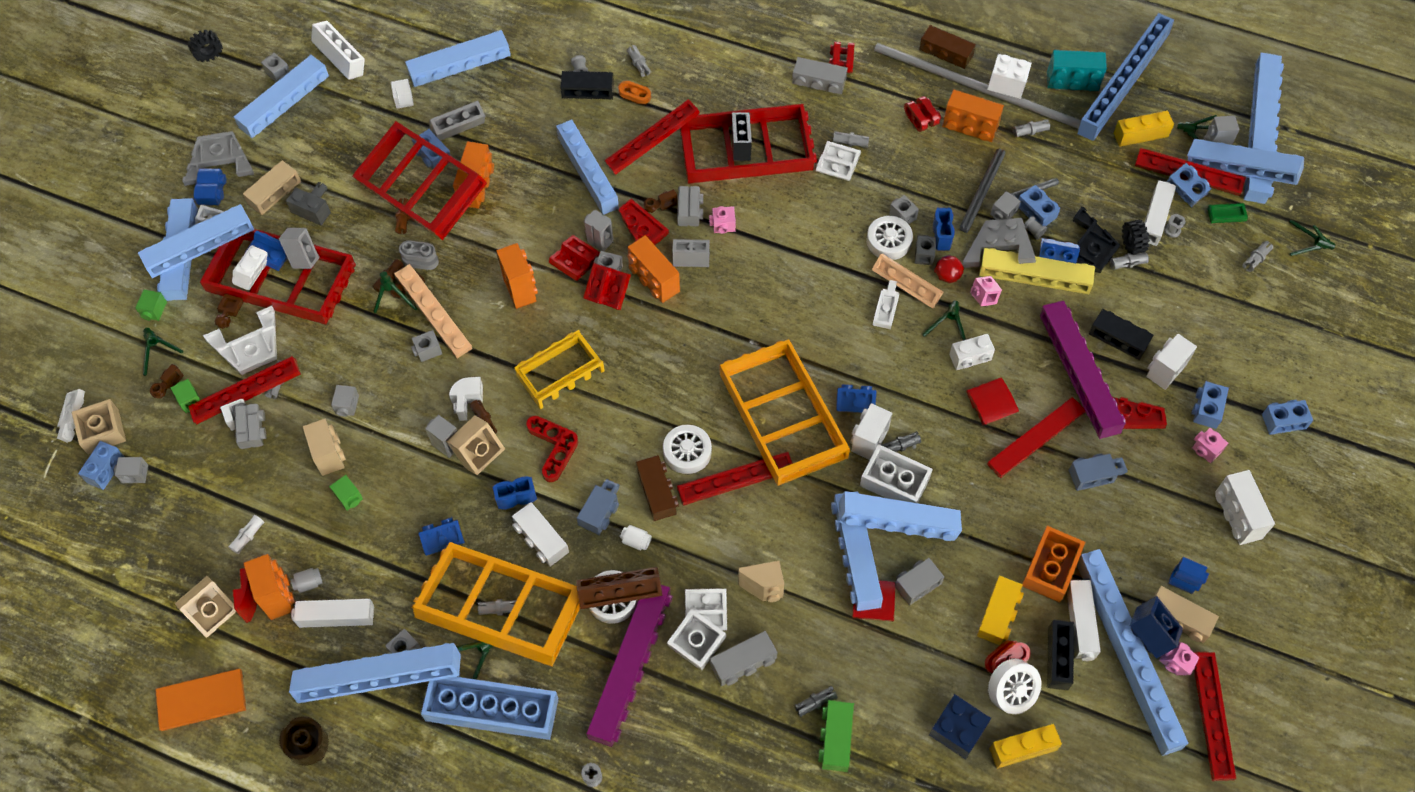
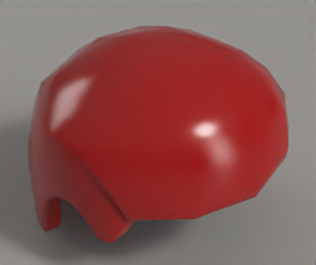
[934,255,964,283]

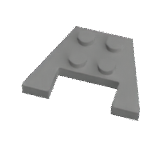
[183,131,254,186]
[963,218,1036,268]

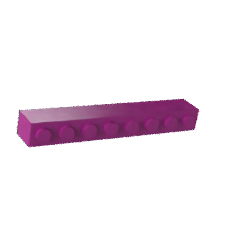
[1040,300,1125,439]
[587,585,673,747]

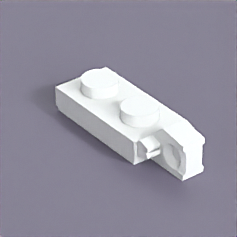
[873,280,900,330]
[57,389,85,443]

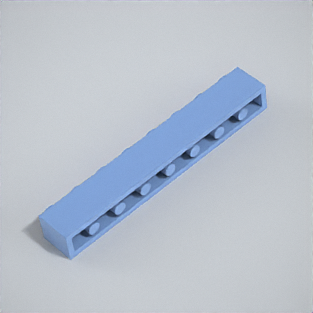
[289,643,461,703]

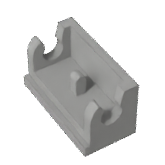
[672,239,710,267]

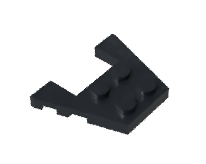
[1072,206,1120,273]

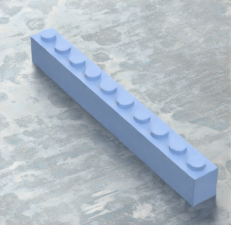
[1243,52,1284,204]
[1077,549,1189,756]

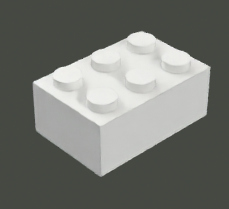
[860,444,933,503]
[1215,470,1275,545]

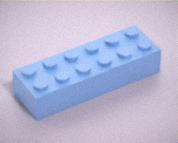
[421,677,559,740]

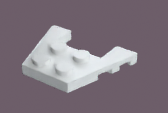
[203,306,277,375]

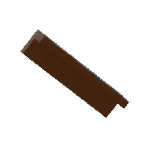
[576,567,662,610]

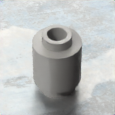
[290,568,323,593]

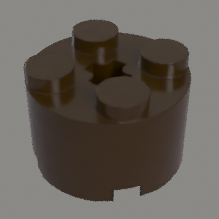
[279,716,329,766]

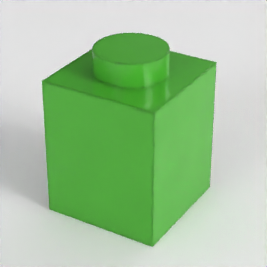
[135,290,167,321]
[171,379,201,413]
[329,475,363,510]

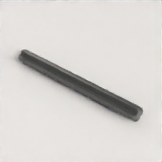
[959,148,1005,233]

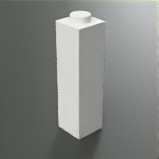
[1145,180,1176,246]
[1066,580,1101,661]
[292,599,374,628]

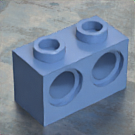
[412,129,451,169]
[1167,163,1211,207]
[1019,185,1060,226]
[1192,381,1229,429]
[1262,400,1313,435]
[78,441,124,490]

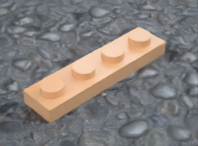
[872,254,943,308]

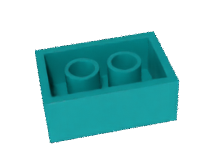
[1047,50,1107,91]

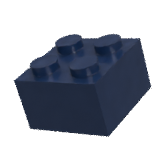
[1130,596,1183,659]
[929,694,991,760]

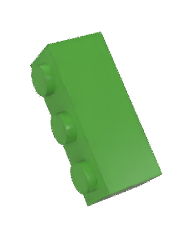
[818,700,854,772]

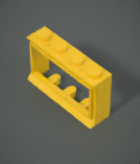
[514,330,604,410]

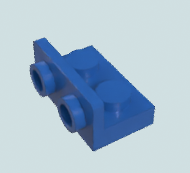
[245,231,287,271]
[1039,238,1080,264]
[836,384,876,413]
[418,517,465,556]

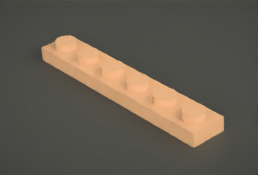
[394,264,472,359]

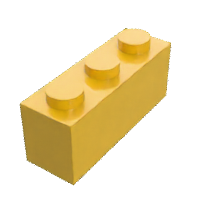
[1113,110,1174,147]
[977,575,1024,645]
[989,724,1062,769]

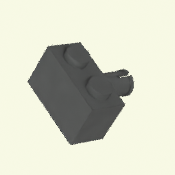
[286,182,331,226]

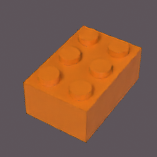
[942,90,1004,142]
[453,141,494,209]
[627,235,680,303]
[496,243,538,309]
[1022,526,1086,603]
[244,554,296,620]

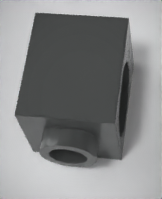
[915,235,936,265]

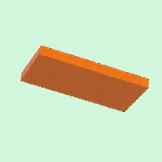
[156,669,246,731]

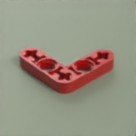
[526,416,578,482]

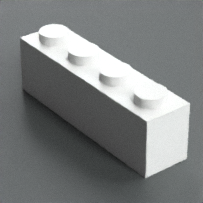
[311,21,365,80]

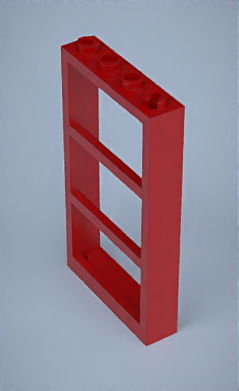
[680,104,817,184]
[352,121,487,240]
[200,229,356,325]

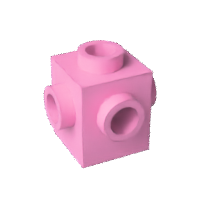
[709,206,736,234]
[970,276,1002,306]
[1192,428,1228,464]
[1159,642,1199,675]

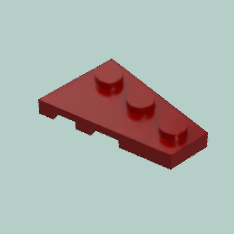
[618,199,669,245]
[1112,397,1167,429]

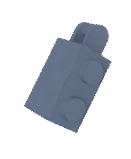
[1069,454,1128,491]
[577,479,620,535]

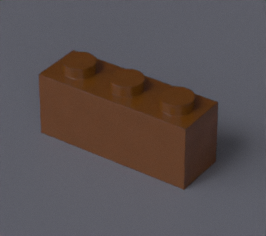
[919,25,976,69]
[636,455,679,521]

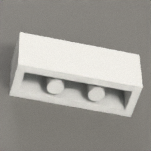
[512,502,569,566]

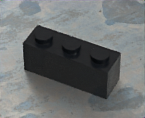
[560,71,614,100]
[731,112,752,161]
[1089,308,1154,361]
[1047,620,1074,690]

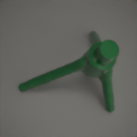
[1177,115,1217,140]
[1289,220,1336,256]
[373,271,418,313]
[922,300,966,341]
[143,328,183,376]
[456,641,493,680]

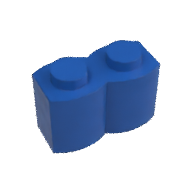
[194,168,227,205]
[933,208,955,250]
[493,476,537,510]
[1168,557,1209,594]

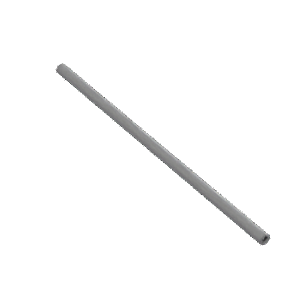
[874,43,1098,136]

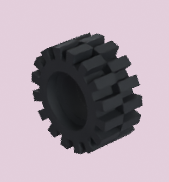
[188,30,223,62]
[1122,219,1150,254]

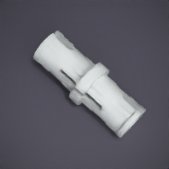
[228,515,264,554]

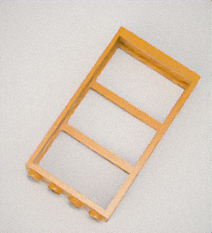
[720,339,850,486]
[412,542,580,667]

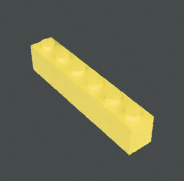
[979,248,1095,294]

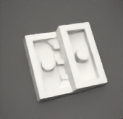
[816,141,861,181]
[685,589,727,630]

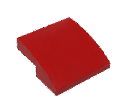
[549,235,600,281]
[583,263,631,310]
[966,377,1019,426]
[233,568,257,623]
[852,580,895,622]

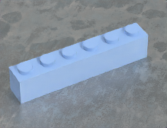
[405,30,510,87]
[234,55,329,138]
[556,119,619,215]
[1187,139,1304,185]
[157,198,198,301]
[138,204,254,278]
[831,491,883,611]
[839,491,962,541]

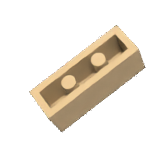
[243,160,301,215]
[1154,586,1219,643]

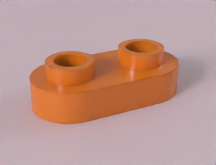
[618,81,651,104]

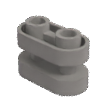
[399,240,439,270]

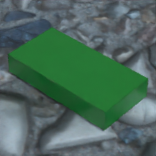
[1207,203,1248,223]

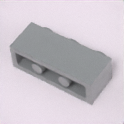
[792,57,848,94]
[429,101,485,141]
[710,631,777,686]

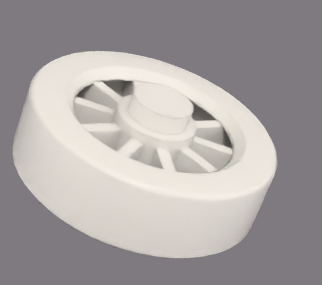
[867,216,913,260]
[663,425,712,474]
[589,570,638,623]
[988,659,1041,714]

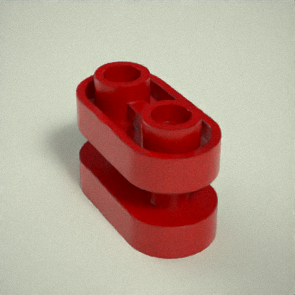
[829,41,855,73]
[904,96,941,132]
[985,640,1030,674]

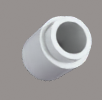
[620,525,652,550]

